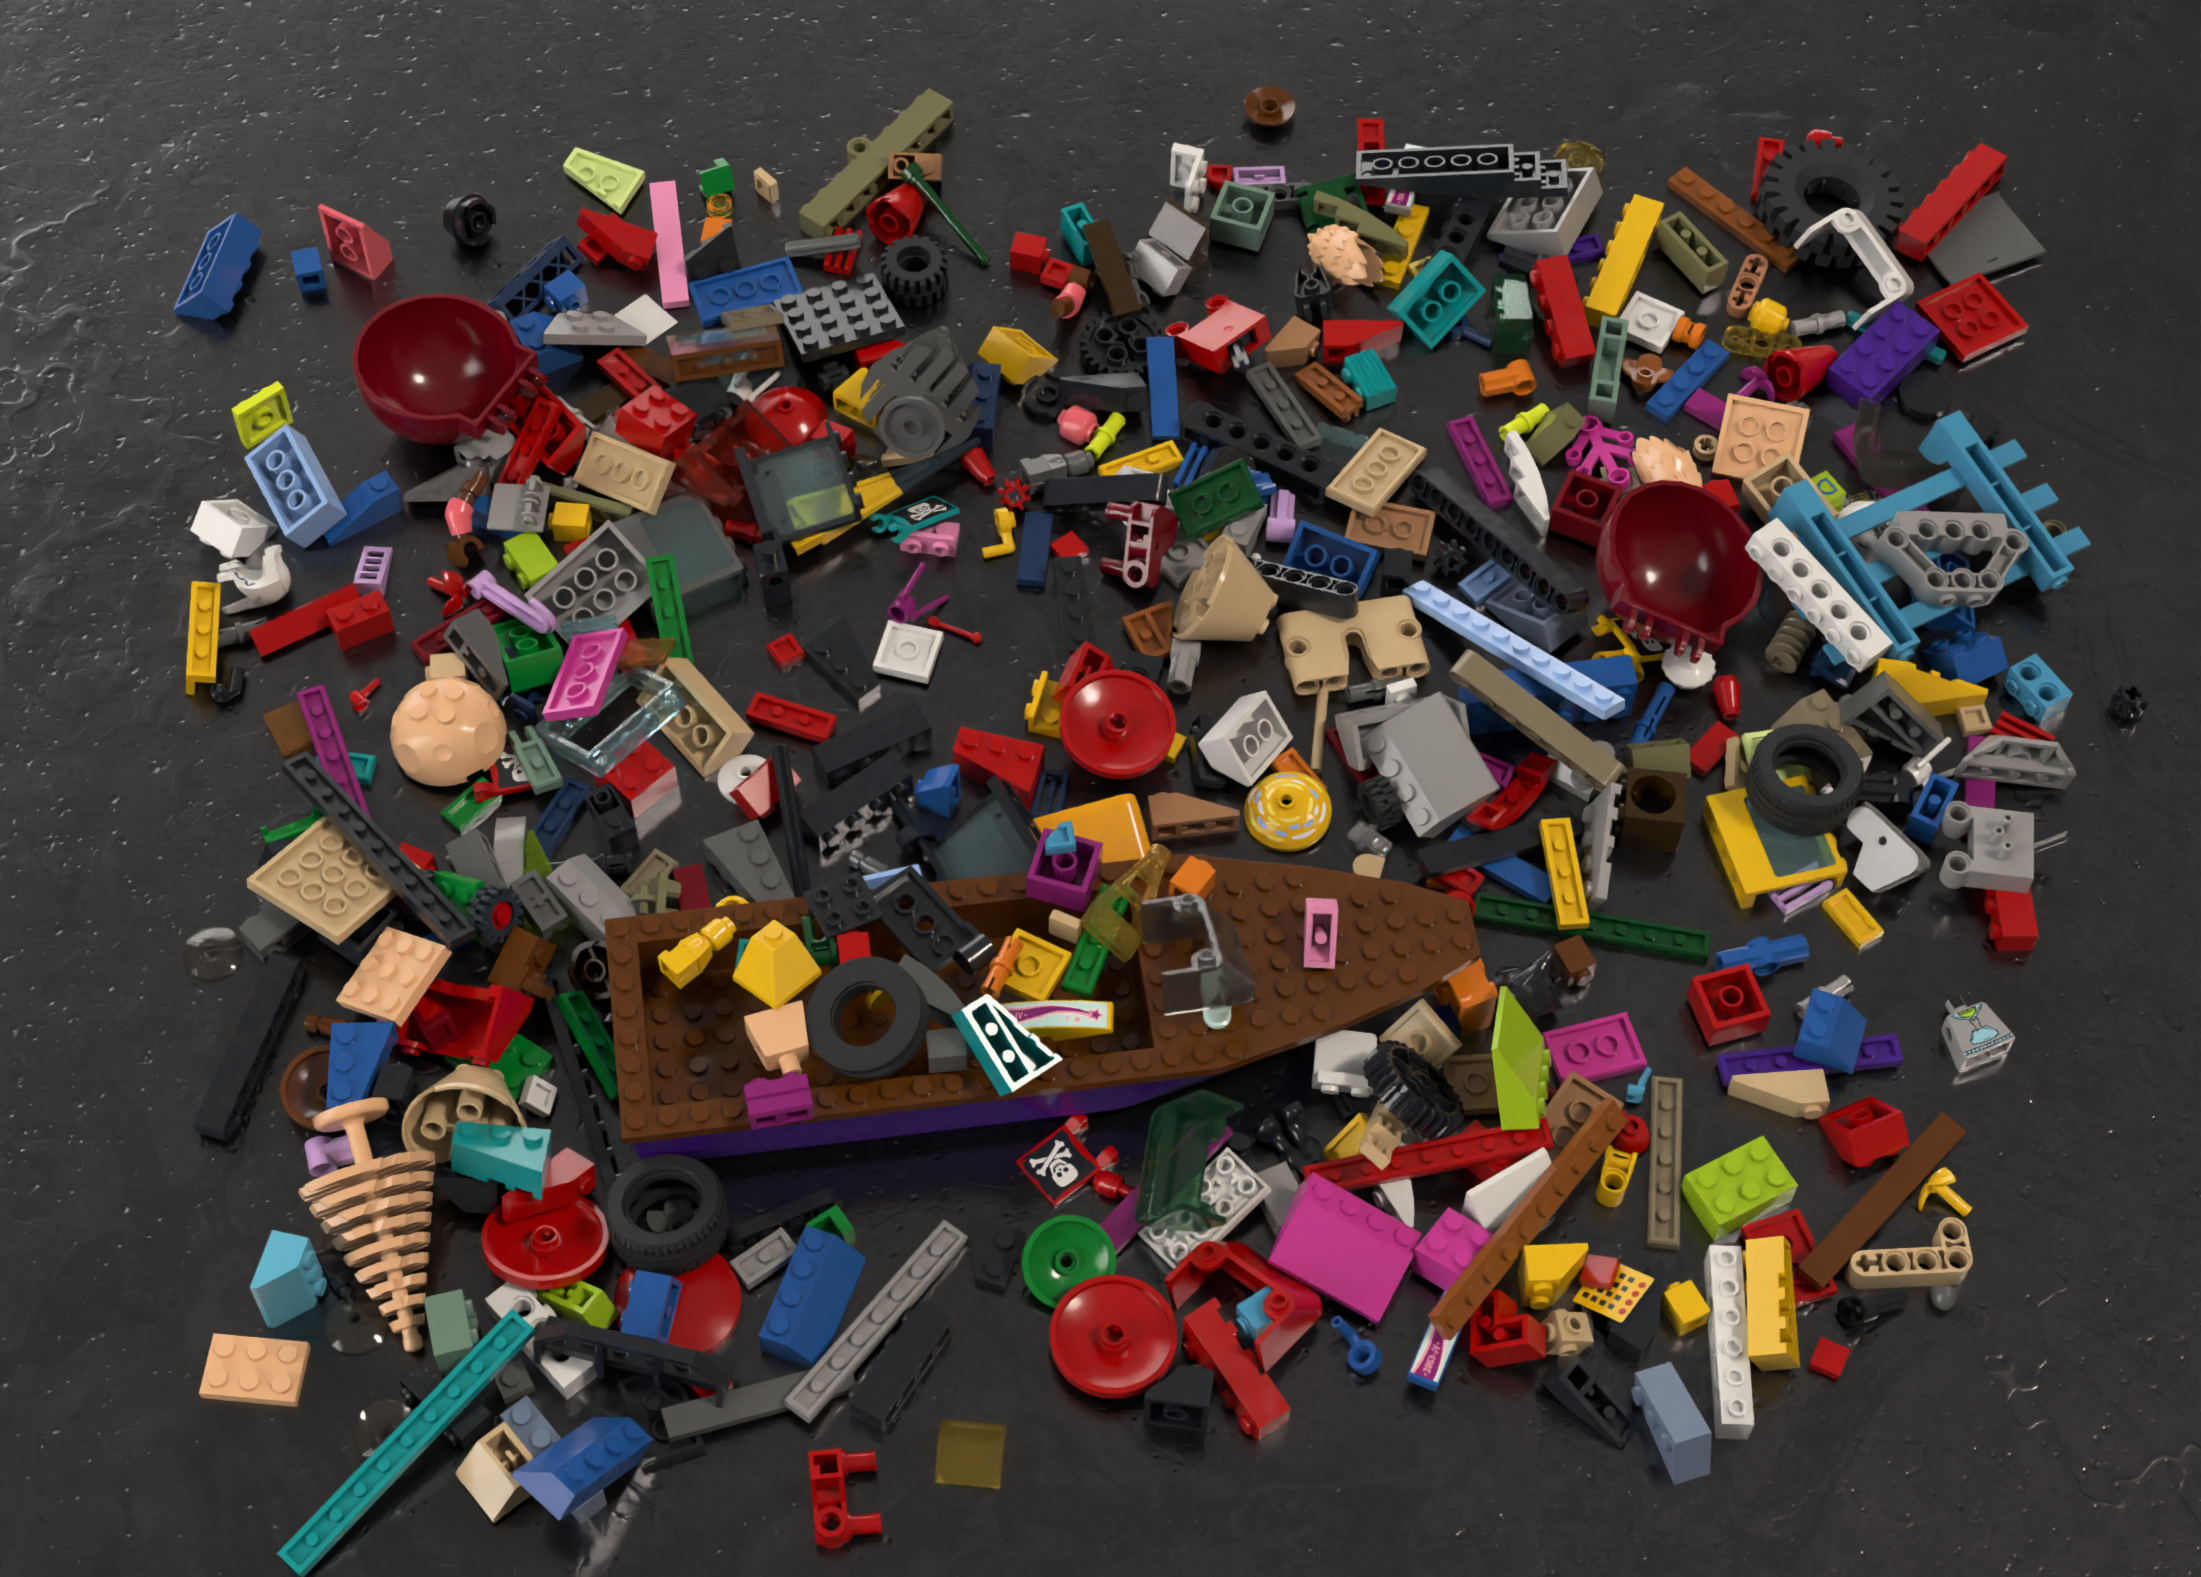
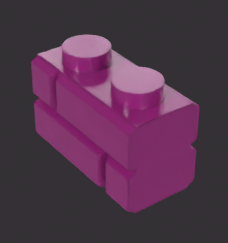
[743,1072,814,1130]

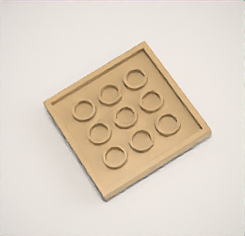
[246,816,420,945]

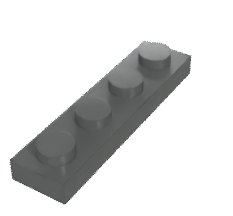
[1246,361,1322,449]

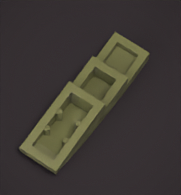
[1313,191,1408,260]

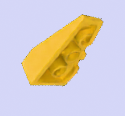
[1871,658,1988,716]

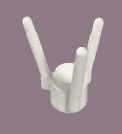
[726,352,781,406]
[1901,737,1956,789]

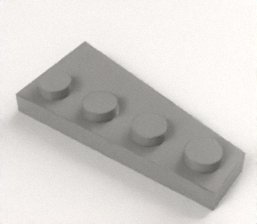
[1581,782,1622,912]

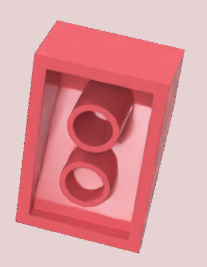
[318,204,393,281]

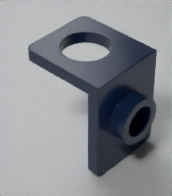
[510,692,548,729]

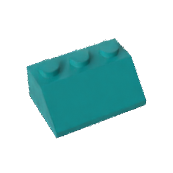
[1386,250,1487,349]

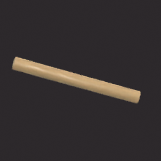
[1311,680,1329,774]

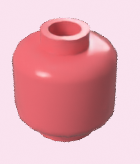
[1057,405,1099,446]

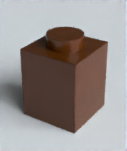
[1552,934,1597,988]

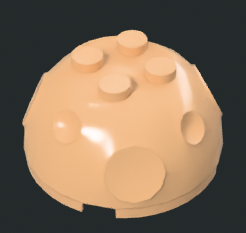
[390,676,507,786]

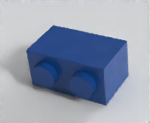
[1903,772,1959,846]
[620,1270,683,1343]

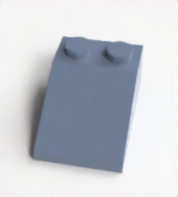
[1484,579,1589,653]

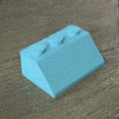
[249,1230,327,1328]

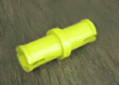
[1499,403,1550,441]
[1084,412,1126,461]

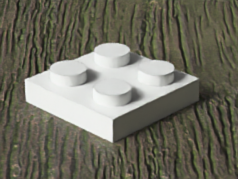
[1619,291,1685,354]
[873,620,943,684]

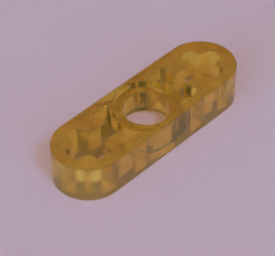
[1722,325,1802,358]

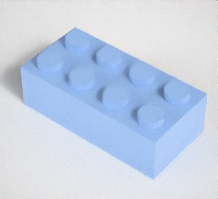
[244,424,347,548]

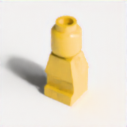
[658,916,737,989]

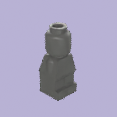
[1020,450,1094,495]

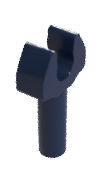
[1446,315,1494,348]

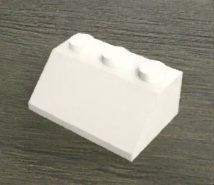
[1198,690,1293,787]
[1461,1147,1552,1234]

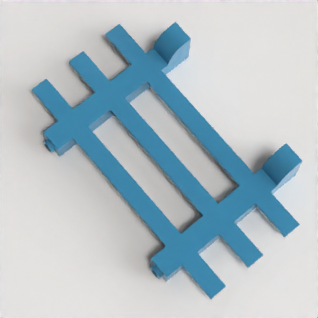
[1766,410,2091,666]

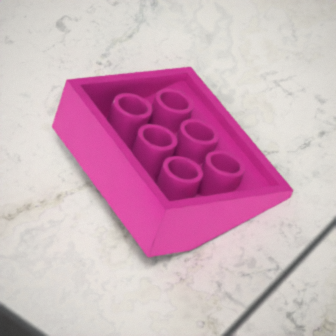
[1267,1172,1421,1324]

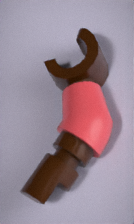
[1050,265,1098,318]
[445,469,489,568]

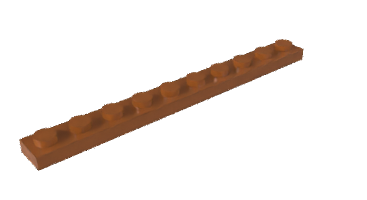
[1428,1098,1628,1340]

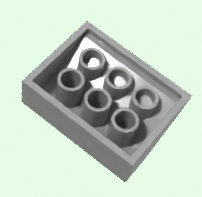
[1486,167,1603,257]
[524,519,652,645]
[1360,692,1500,838]

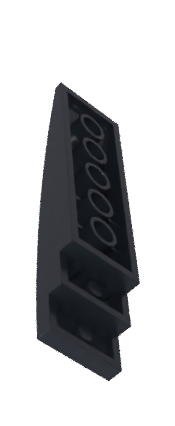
[1356,144,1568,198]

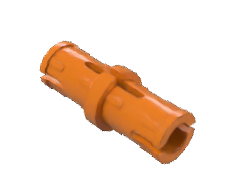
[980,936,1024,999]

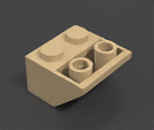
[455,1421,534,1523]

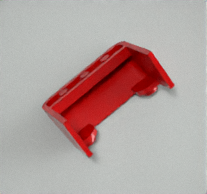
[1165,1241,1323,1373]

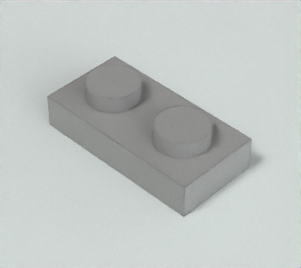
[730,1227,797,1290]

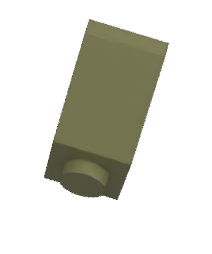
[1525,402,1586,466]

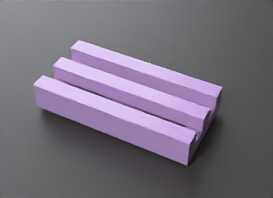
[1232,166,1286,186]
[1767,862,1833,915]

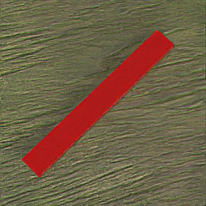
[1302,1117,1554,1191]

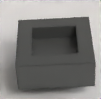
[494,1359,535,1404]

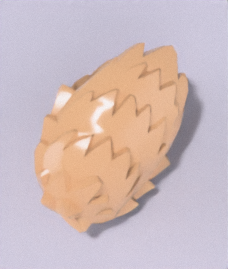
[1307,224,1385,287]
[1632,436,1703,488]

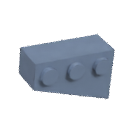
[1631,1362,1712,1485]

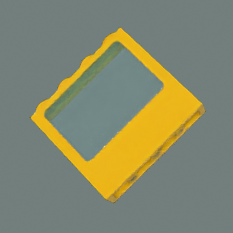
[1702,775,1848,909]

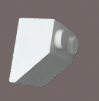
[190,499,278,559]

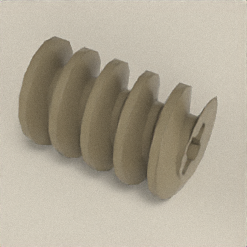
[1765,610,1817,673]

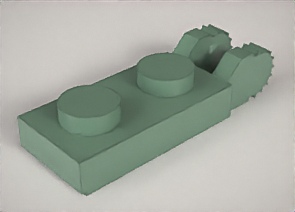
[507,725,563,795]

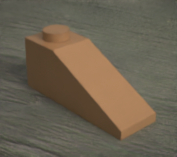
[1147,792,1240,841]

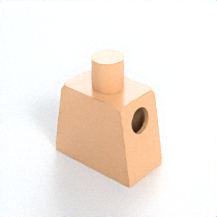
[744,1000,810,1075]

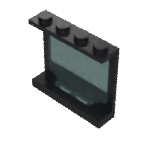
[734,421,865,545]
[918,775,1042,882]

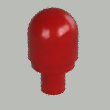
[1806,129,1843,148]
[1092,1170,1134,1199]

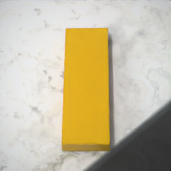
[1098,440,1184,476]

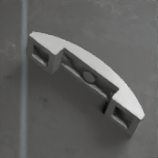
[494,816,527,921]

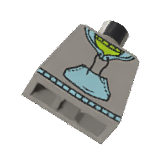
[1941,995,2015,1072]

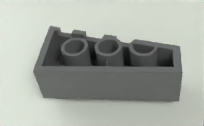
[703,819,795,903]

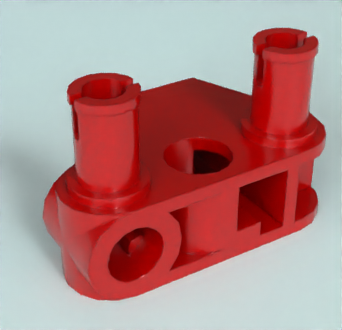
[808,1447,882,1549]

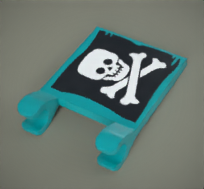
[869,495,960,543]

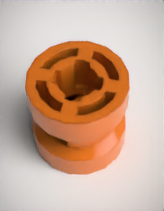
[1671,315,1707,350]

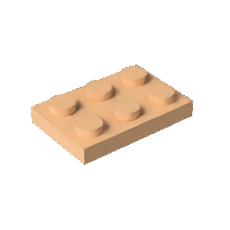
[199,1333,310,1407]

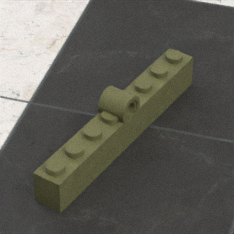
[799,88,954,238]

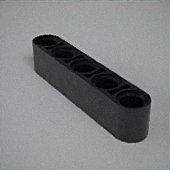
[1042,473,1169,513]
[1247,557,1359,619]

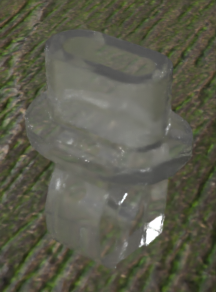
[1348,820,1392,857]

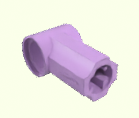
[1266,490,1295,543]
[304,1135,354,1177]

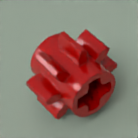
[997,476,1031,512]

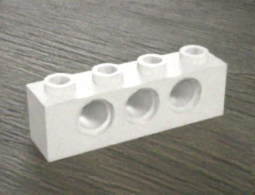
[484,1282,597,1400]

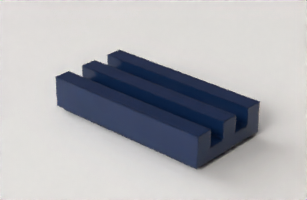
[1030,768,1070,819]

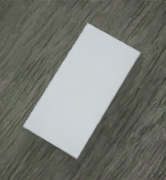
[1138,1147,1272,1269]

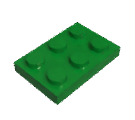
[444,1033,555,1106]

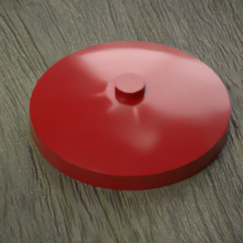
[1059,669,1176,779]
[481,1197,610,1290]
[613,1253,742,1354]
[1049,1275,1178,1399]

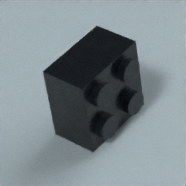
[317,903,405,967]

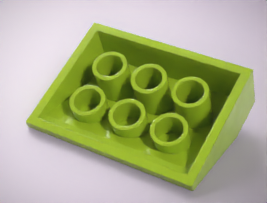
[1491,986,1551,1130]

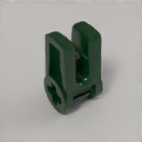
[801,916,839,968]

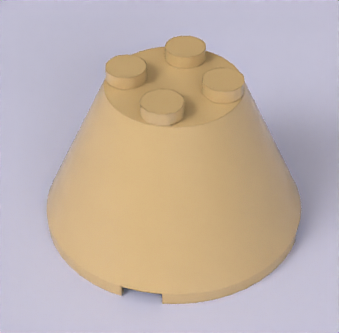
[1172,535,1278,641]
[402,1064,527,1174]

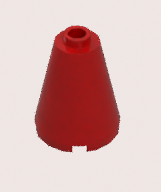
[865,183,927,245]
[1764,345,1838,402]

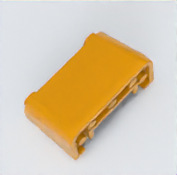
[1034,794,1153,863]

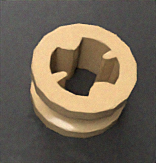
[1693,435,1718,461]

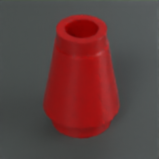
[959,446,997,486]
[1712,675,1740,720]

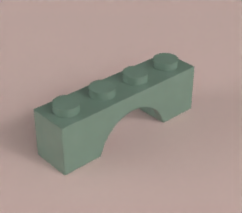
[1586,316,1629,423]

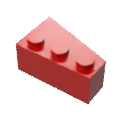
[953,726,1045,811]

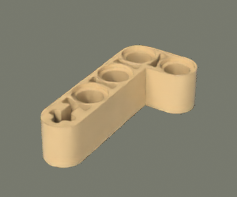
[1845,1217,1973,1289]

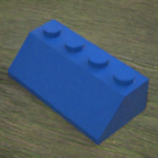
[173,212,262,320]
[758,1225,866,1368]
[512,1417,653,1521]

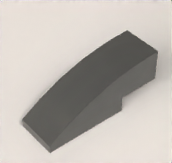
[898,954,964,1028]

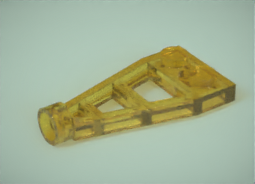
[1079,844,1172,963]

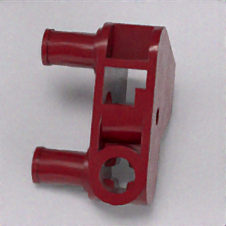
[1100,501,1178,588]

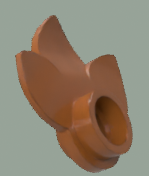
[1621,353,1674,392]

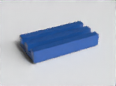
[1173,442,1218,489]

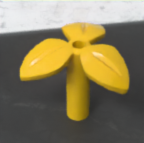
[1918,1167,1972,1217]

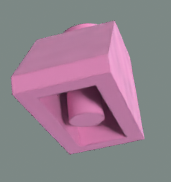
[1303,898,1338,969]

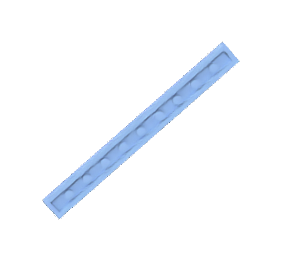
[1402,580,1625,720]

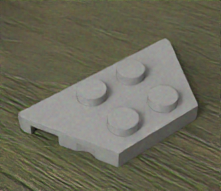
[543,310,647,346]

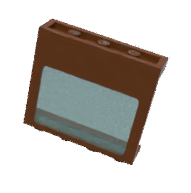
[666,324,785,382]

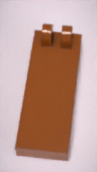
[1295,361,1363,423]

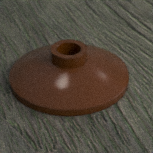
[1244,86,1296,126]

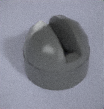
[1931,1285,1957,1311]

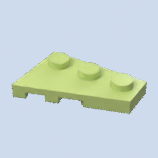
[563,147,645,214]

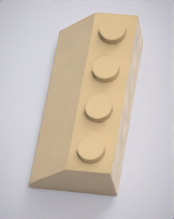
[636,657,755,777]

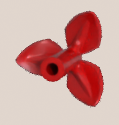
[427,570,473,617]

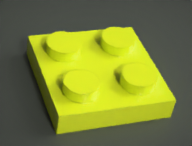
[231,381,294,449]

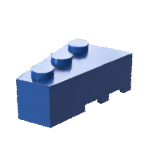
[326,1022,399,1110]

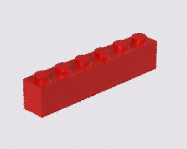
[1894,143,2008,262]

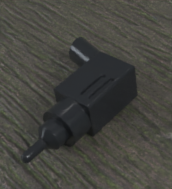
[316,1246,355,1306]

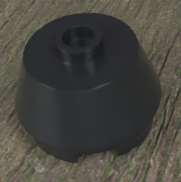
[443,194,496,247]

